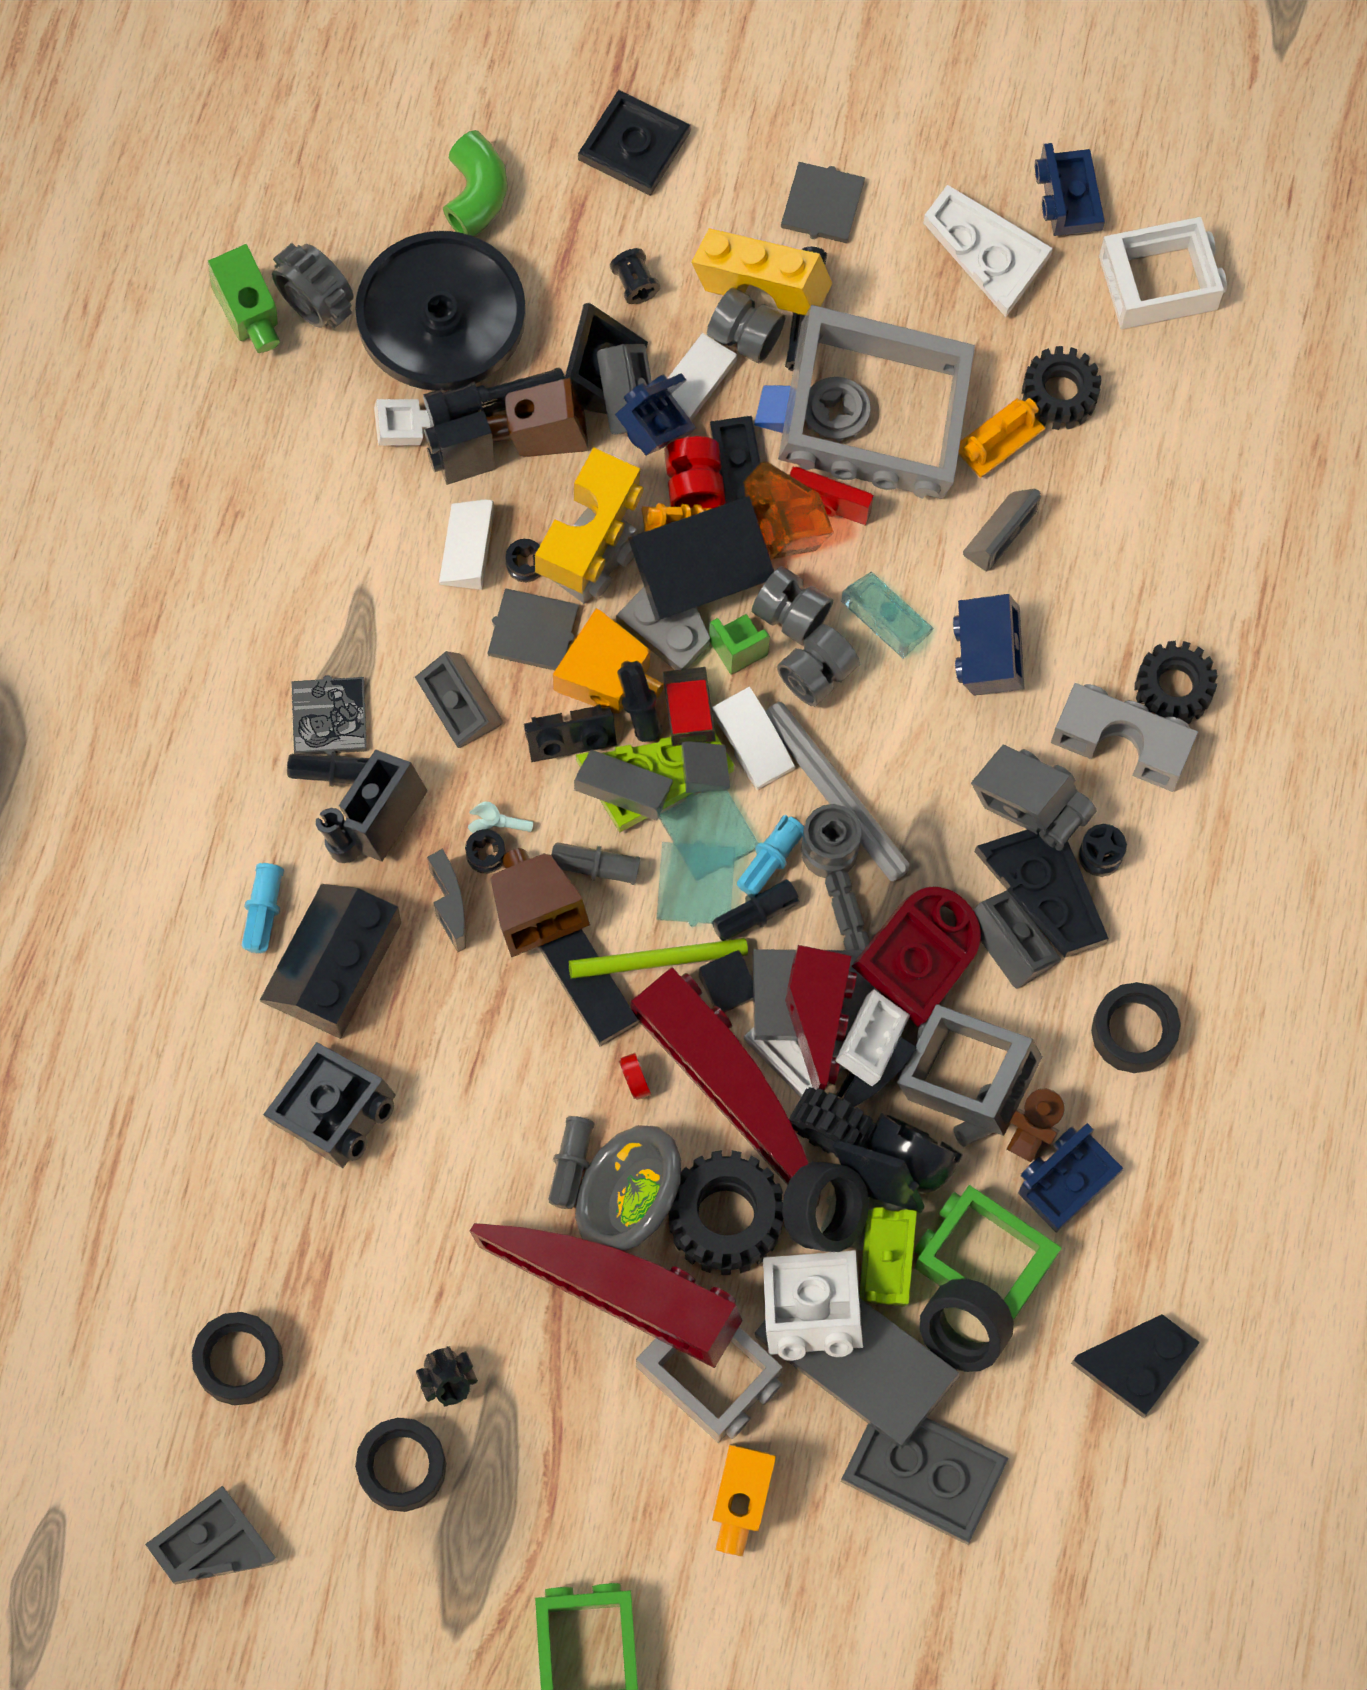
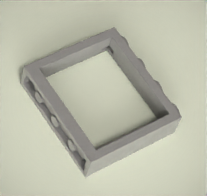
[778,305,975,499]

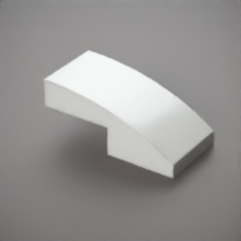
[712,686,795,790]

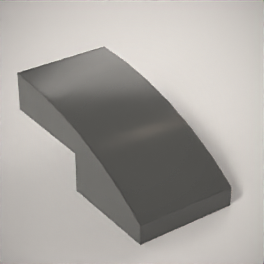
[427,848,466,952]

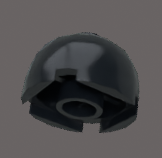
[868,1113,963,1194]

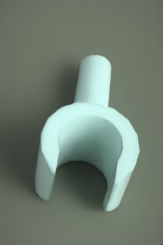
[468,801,533,833]

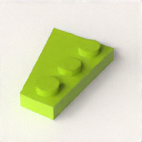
[576,729,735,833]

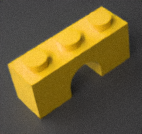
[691,228,833,315]
[535,447,644,594]

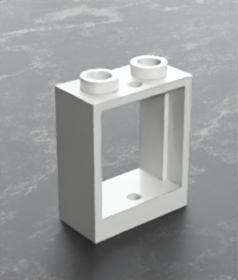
[1099,217,1227,329]

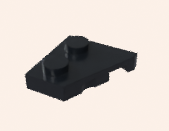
[1071,1314,1200,1418]

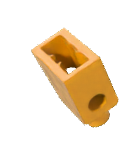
[553,608,664,714]
[712,1444,776,1557]

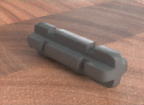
[825,871,870,950]

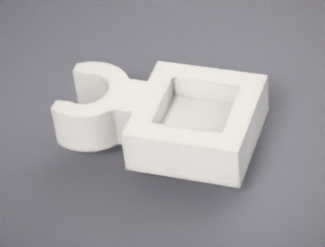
[374,399,430,446]

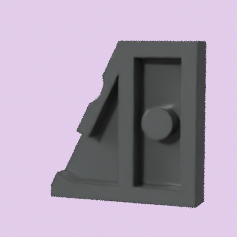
[145,1486,278,1585]

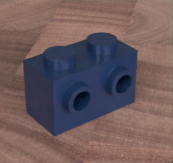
[953,594,1025,696]

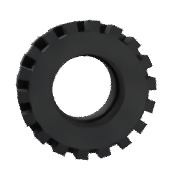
[668,1150,784,1275]

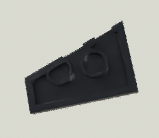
[974,829,1109,958]

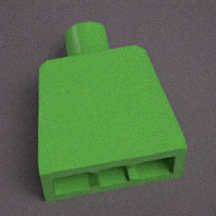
[208,244,280,353]

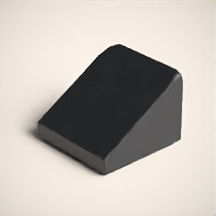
[699,950,753,1013]

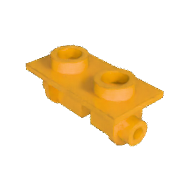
[958,398,1045,478]

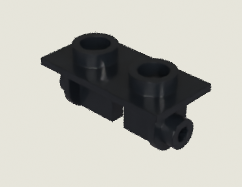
[523,704,617,762]

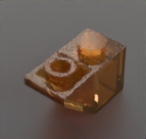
[743,462,834,559]

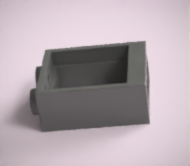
[897,1004,1042,1136]

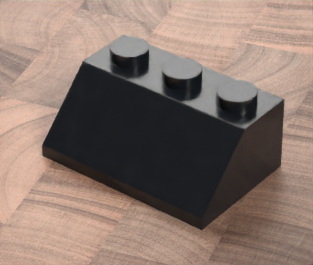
[260,884,401,1039]

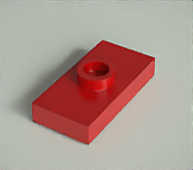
[786,466,874,526]

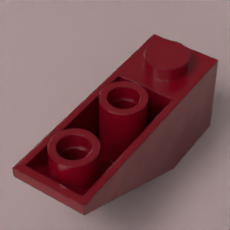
[785,945,857,1091]

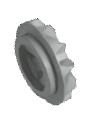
[805,377,871,443]

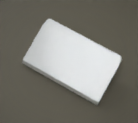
[439,499,494,590]

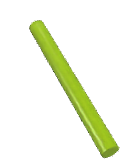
[569,938,748,979]

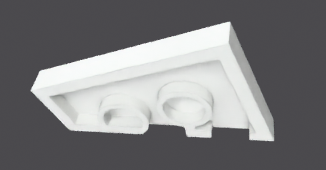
[923,185,1053,317]

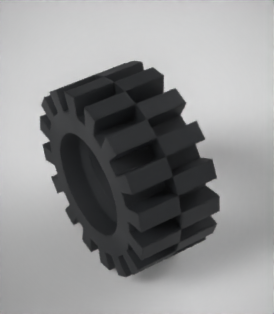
[1022,346,1101,430]
[1134,640,1218,724]
[789,1087,877,1158]

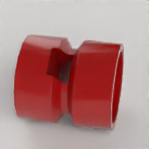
[664,436,725,508]

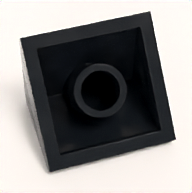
[564,302,648,414]

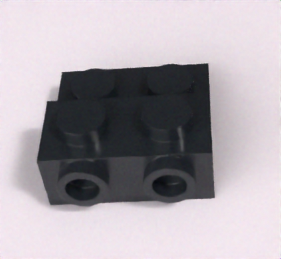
[263,1042,396,1168]

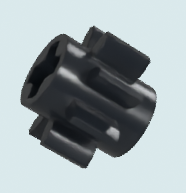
[416,1346,478,1407]

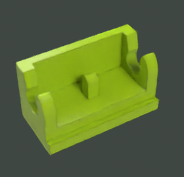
[859,1208,917,1307]

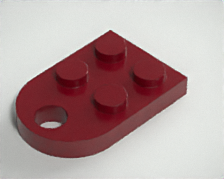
[852,886,981,1026]

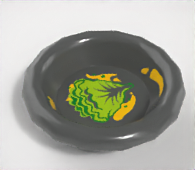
[575,1125,682,1251]

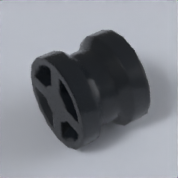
[1078,824,1127,877]

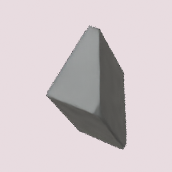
[681,741,730,793]

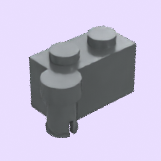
[971,744,1097,850]

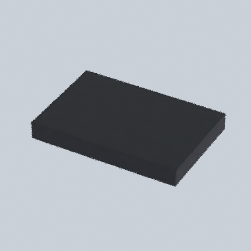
[628,496,774,621]

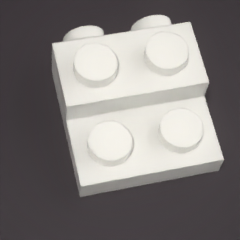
[763,1250,863,1361]

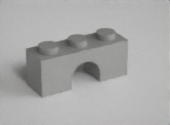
[1051,683,1198,792]

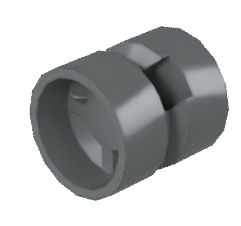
[707,287,786,364]
[751,566,834,646]
[777,624,860,707]
[801,804,862,878]

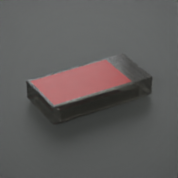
[662,667,716,746]

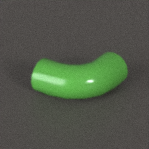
[443,130,508,236]

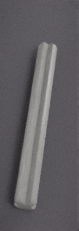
[765,702,910,881]

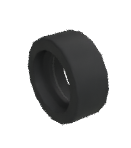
[1091,982,1181,1073]
[782,1162,869,1252]
[919,1279,1014,1372]
[192,1312,283,1406]
[355,1417,447,1512]

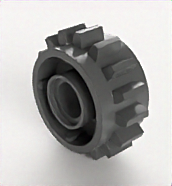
[272,243,354,328]

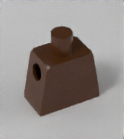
[486,378,589,457]
[491,848,590,957]

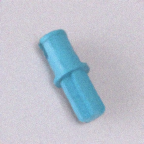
[737,815,804,896]
[242,863,284,953]

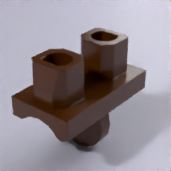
[1006,1088,1065,1162]

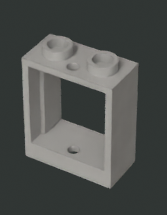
[636,1327,783,1443]

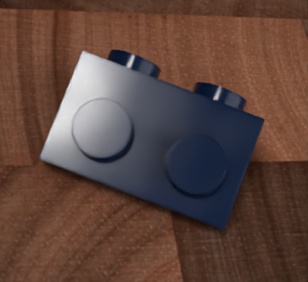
[1034,143,1105,236]
[615,373,696,456]
[1018,1123,1123,1233]

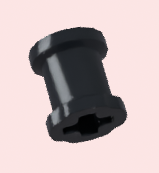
[610,248,660,304]

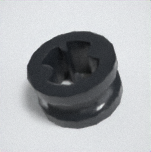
[505,538,541,583]
[465,829,506,874]

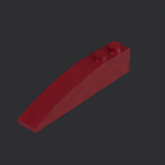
[631,967,821,1208]
[470,1223,743,1368]

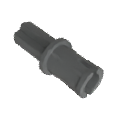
[551,842,640,885]
[548,1116,595,1209]

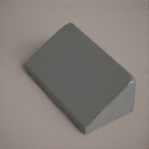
[597,344,652,434]
[963,489,1041,572]
[415,651,503,748]
[574,750,673,821]
[973,890,1061,989]

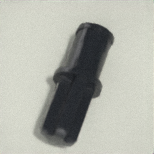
[617,660,663,742]
[287,752,369,787]
[712,879,800,941]

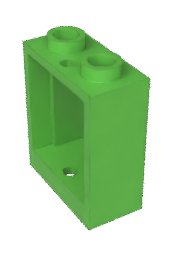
[914,1185,1062,1320]
[535,1583,638,1690]

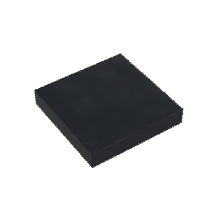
[578,89,691,196]

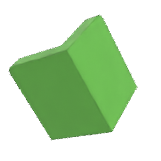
[709,614,770,675]

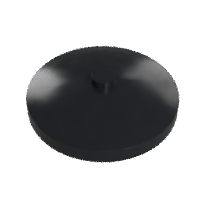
[355,231,526,391]

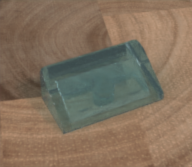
[841,571,934,659]

